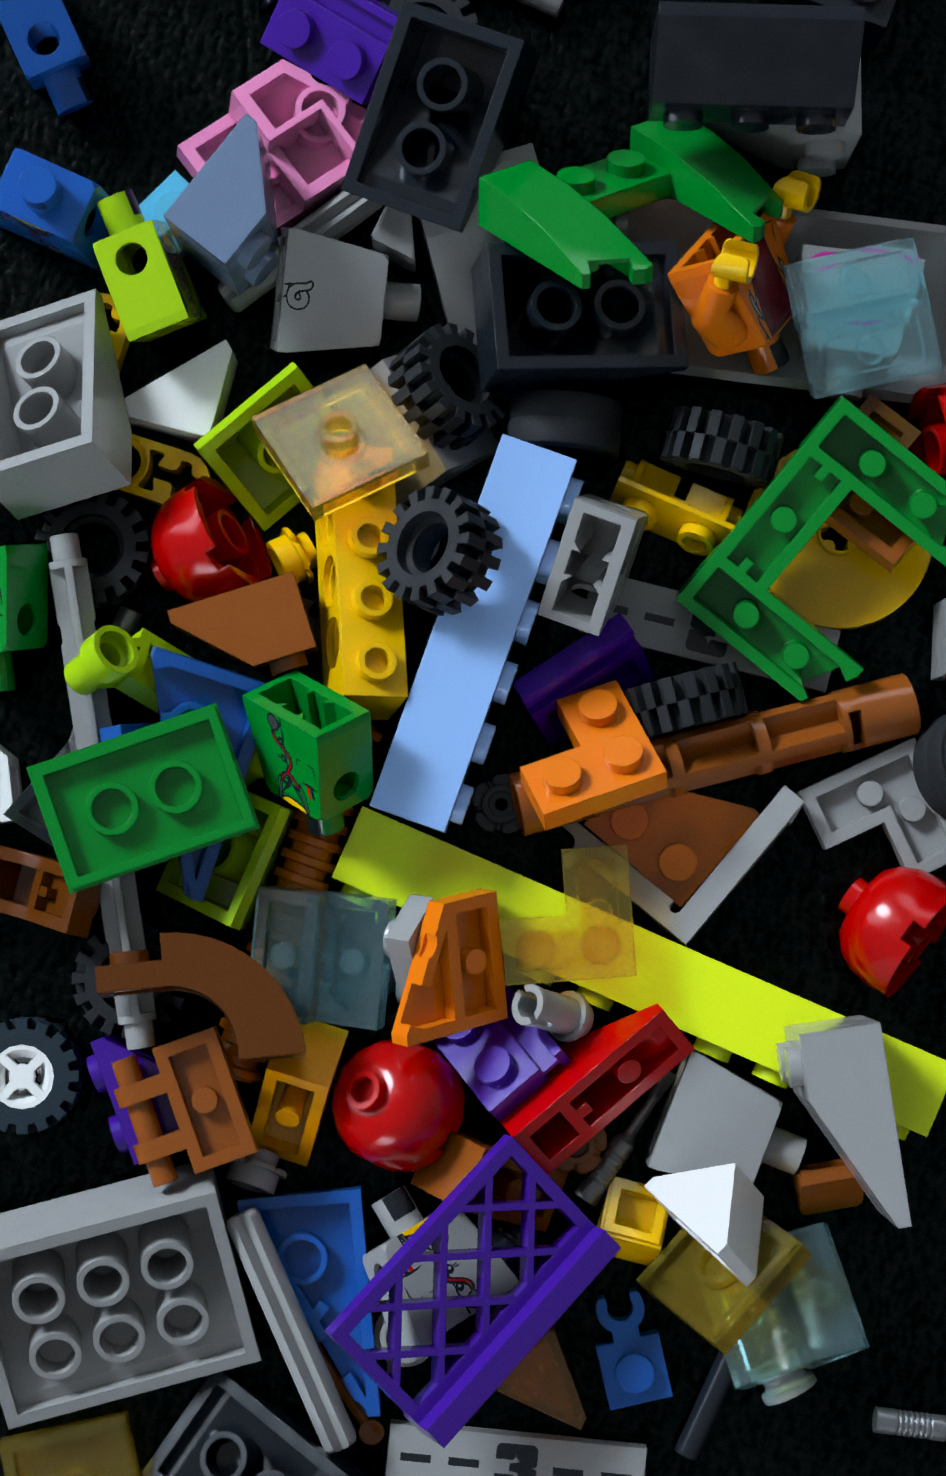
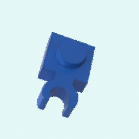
[595,1287,673,1411]

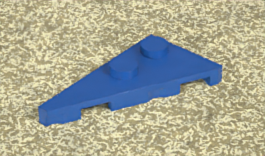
[150,645,266,903]
[237,1186,382,1417]

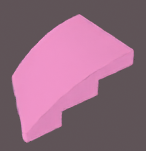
[176,59,367,235]

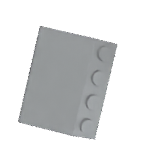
[0,1163,261,1430]

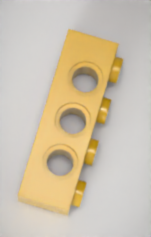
[312,448,408,720]

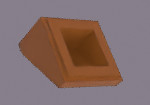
[793,1158,864,1215]

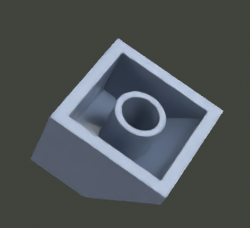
[163,114,279,296]

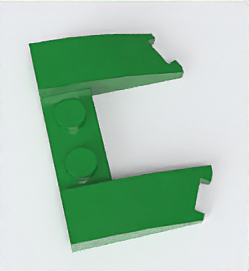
[478,121,784,289]
[675,395,946,701]

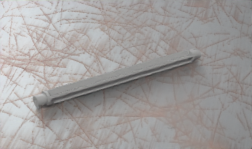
[48,533,157,1050]

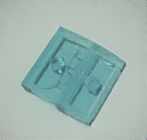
[783,236,943,399]
[251,886,397,1031]
[695,1222,870,1390]

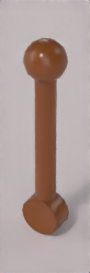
[312,1332,384,1445]

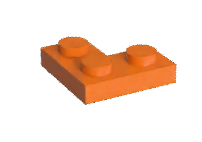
[520,680,668,831]

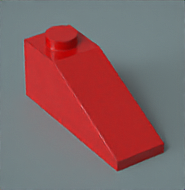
[500,1003,695,1175]

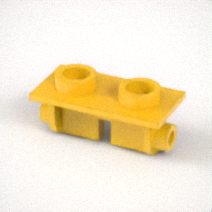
[610,459,743,556]

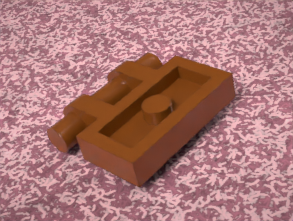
[111,1026,259,1187]

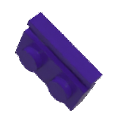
[260,0,399,105]
[512,613,656,748]
[433,981,571,1122]

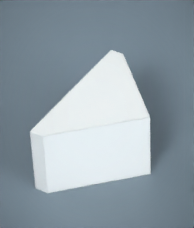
[124,339,238,442]
[644,1163,764,1287]

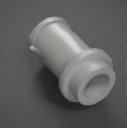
[512,984,594,1042]

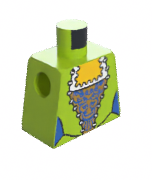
[93,189,208,342]

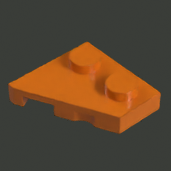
[583,792,760,908]
[391,888,508,1047]

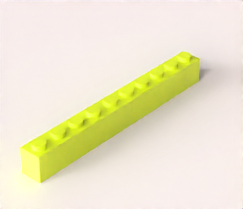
[332,806,946,1141]

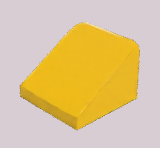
[597,1177,668,1266]

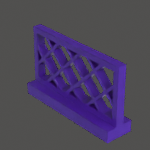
[324,1134,621,1448]

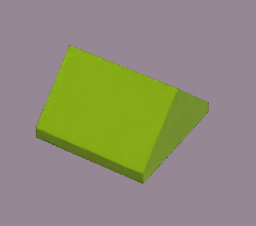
[193,362,357,532]
[156,791,295,930]

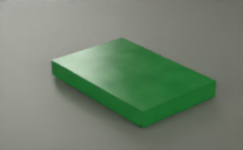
[26,703,260,894]

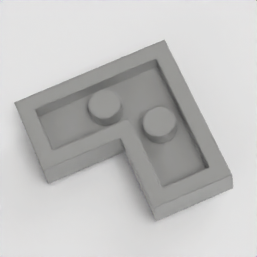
[796,737,946,873]

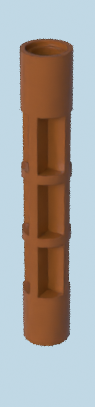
[508,673,921,836]

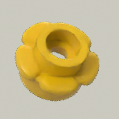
[266,527,317,585]

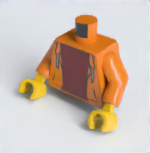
[667,170,821,375]

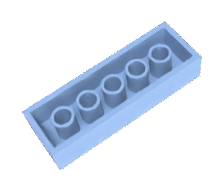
[369,434,584,834]

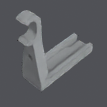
[562,785,805,947]

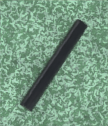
[674,1274,778,1461]

